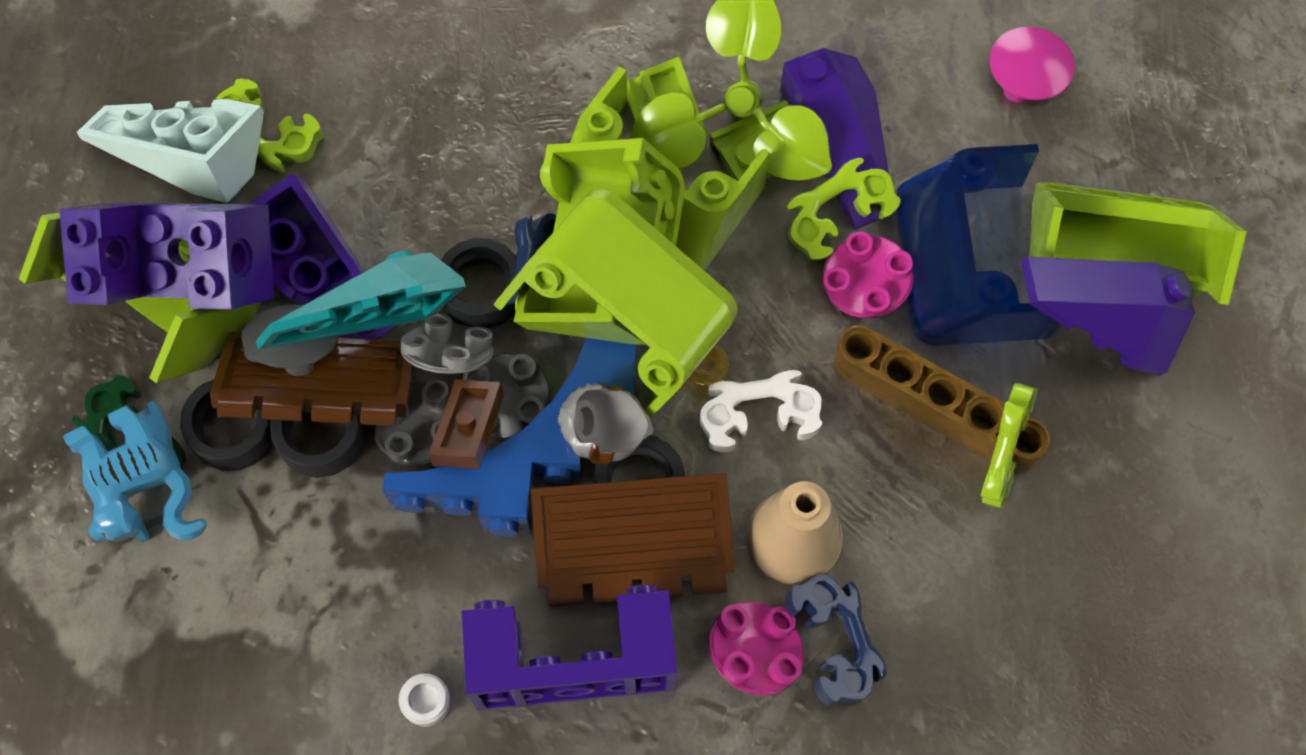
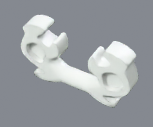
[700,370,822,453]

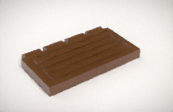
[210,332,414,426]
[531,473,735,607]

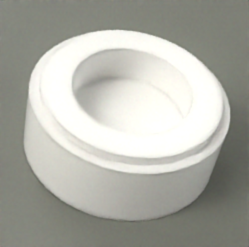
[399,674,451,727]

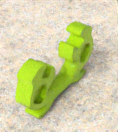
[215,78,324,173]
[785,158,901,262]
[980,383,1038,509]

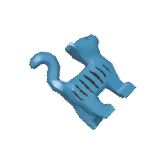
[63,401,207,542]

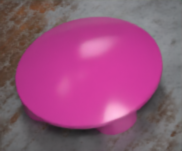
[989,27,1075,103]
[823,231,914,318]
[709,602,804,696]

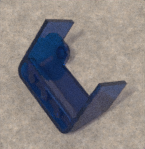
[895,144,1059,346]

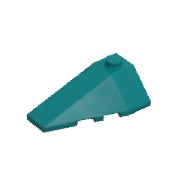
[255,250,466,350]

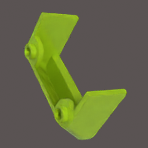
[570,66,770,271]
[1029,182,1247,305]
[493,189,737,419]
[19,213,261,383]

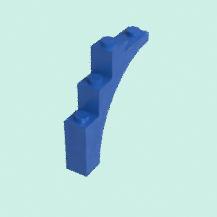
[383,338,638,537]

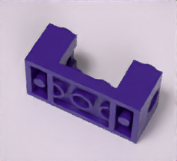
[59,203,274,309]
[462,585,677,711]

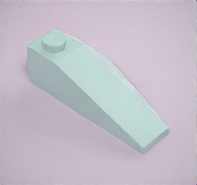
[77,99,264,203]

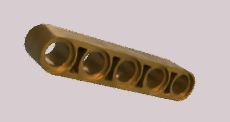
[834,326,1050,473]

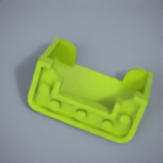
[514,138,685,345]

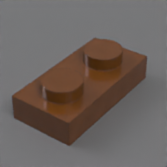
[429,379,504,469]

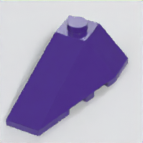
[780,48,895,230]
[248,173,398,340]
[1021,257,1195,376]

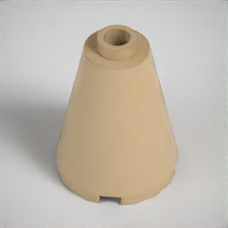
[747,481,843,584]

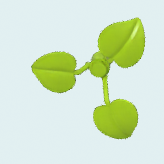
[630,0,832,180]

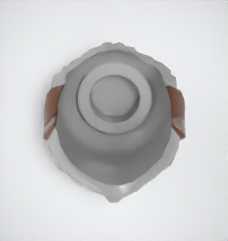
[558,382,653,464]

